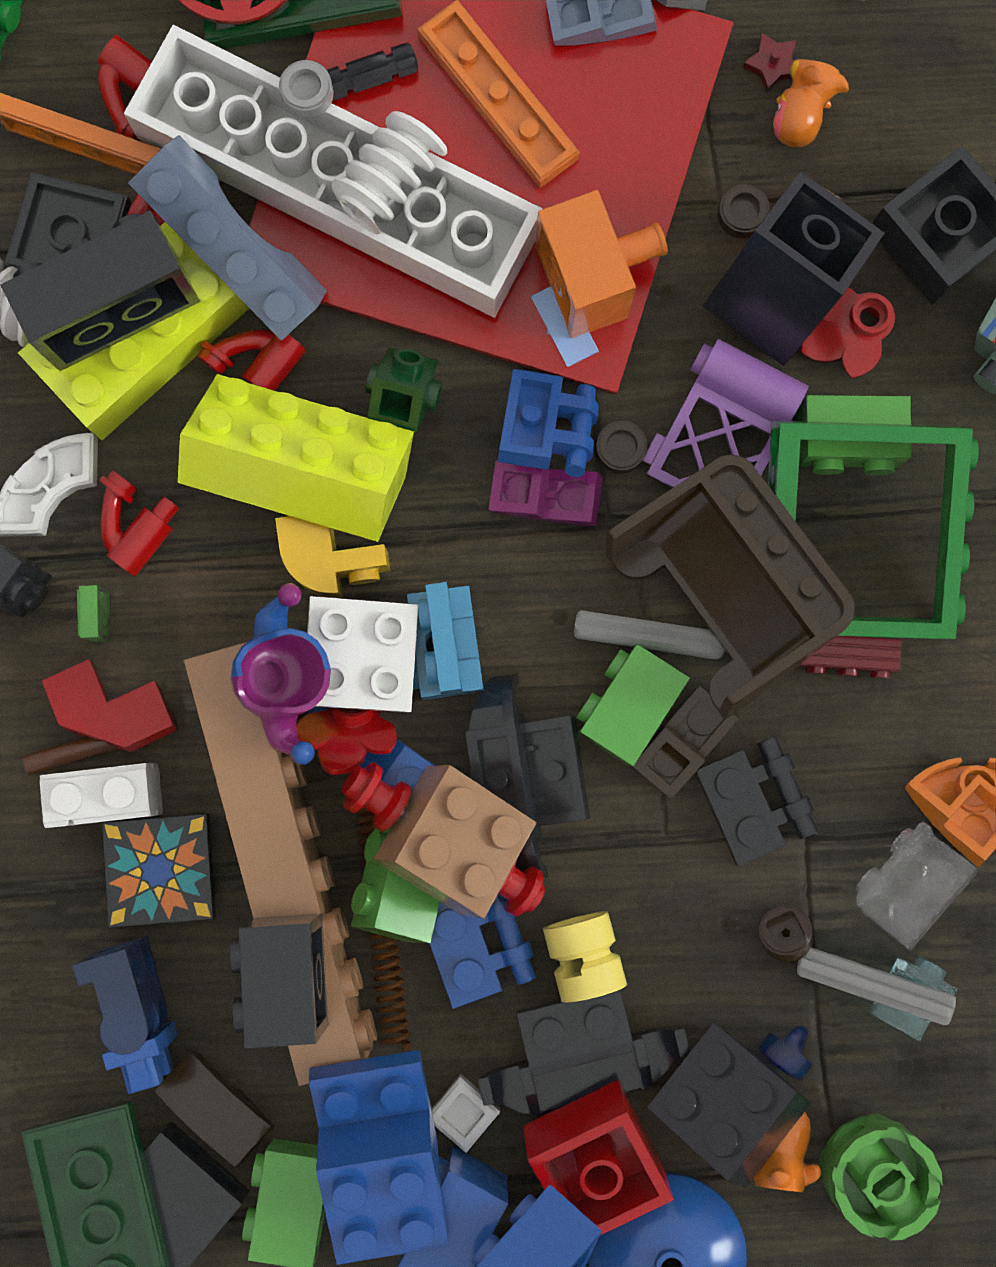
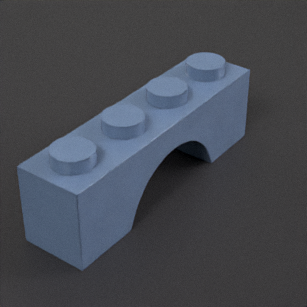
[128,135,327,341]

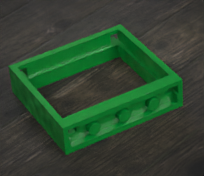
[768,420,979,639]

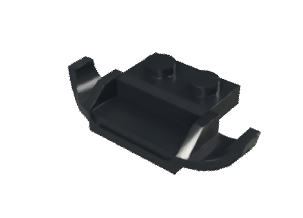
[465,673,590,877]
[478,990,690,1115]

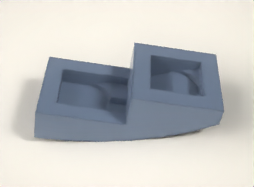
[546,0,657,45]

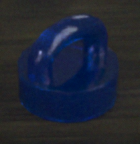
[758,1026,812,1081]

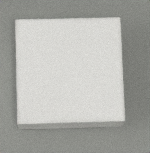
[431,1074,500,1153]

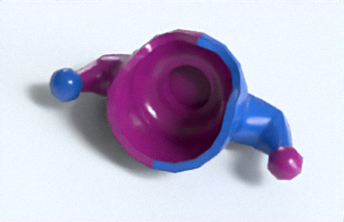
[230,583,331,765]

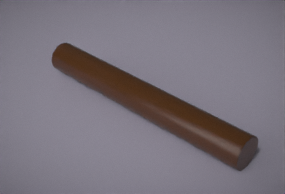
[22,711,179,775]

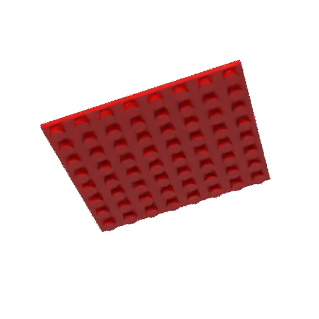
[249,0,734,395]

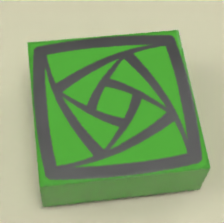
[77,585,111,643]

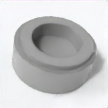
[279,60,334,118]

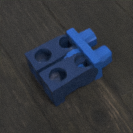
[72,936,179,1094]

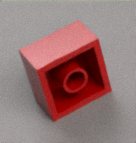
[523,1080,674,1235]

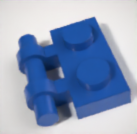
[498,369,599,477]
[430,894,536,1009]

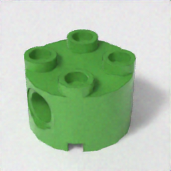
[819,1114,943,1240]

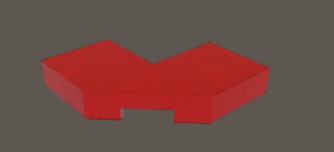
[42,659,177,752]

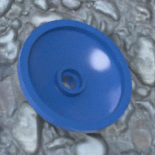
[588,1172,747,1267]

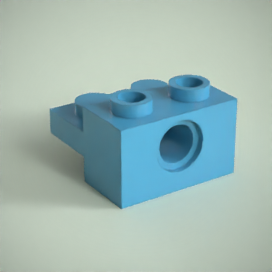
[407,582,484,700]

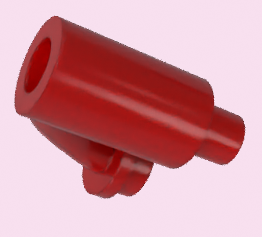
[98,35,152,140]
[197,329,306,391]
[99,470,180,577]

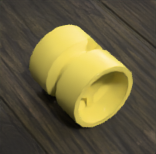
[543,911,627,1003]

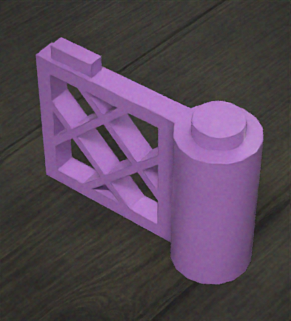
[643,339,809,488]

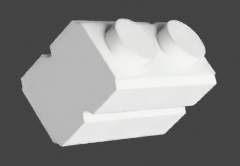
[40,763,163,828]

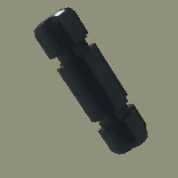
[327,43,418,101]

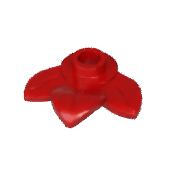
[801,287,895,379]
[296,707,397,775]

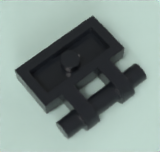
[695,736,818,866]

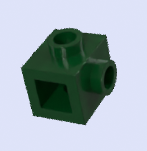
[365,347,443,434]

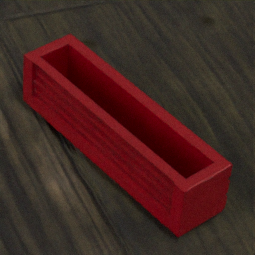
[791,636,902,679]

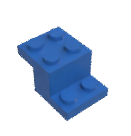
[309,1050,449,1265]

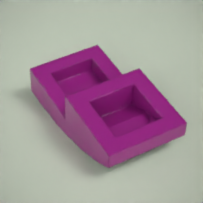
[488,461,603,526]

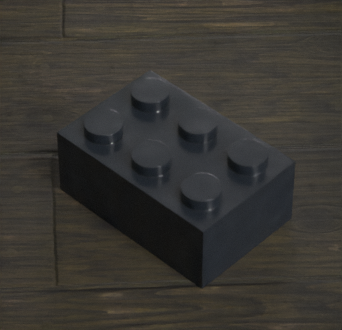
[0,211,200,371]

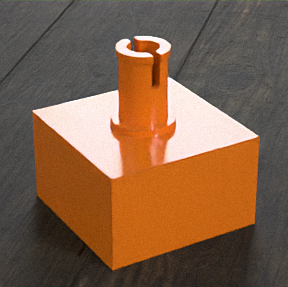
[535,190,668,338]

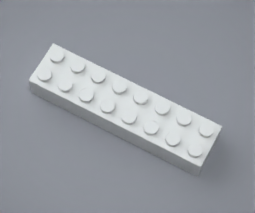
[124,25,543,318]

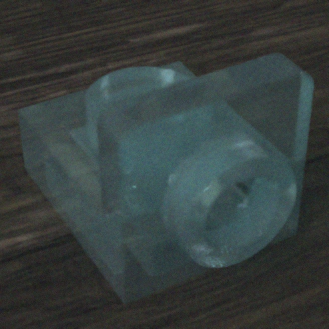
[869,956,957,1042]

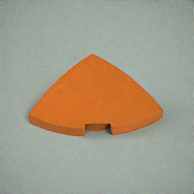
[905,757,996,868]

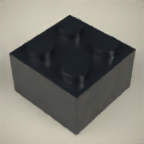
[872,145,996,305]
[230,914,329,1049]
[647,1023,812,1188]

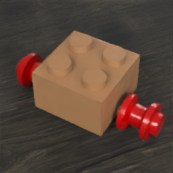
[341,762,545,919]

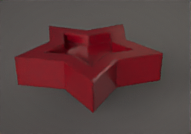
[743,33,796,93]

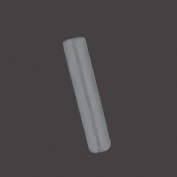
[574,610,724,660]
[797,947,956,1025]

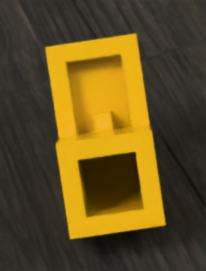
[275,516,390,599]

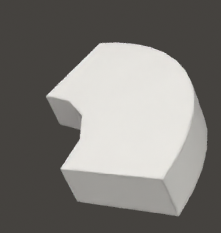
[0,433,98,537]

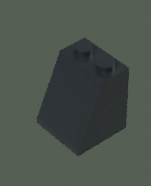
[702,171,884,366]

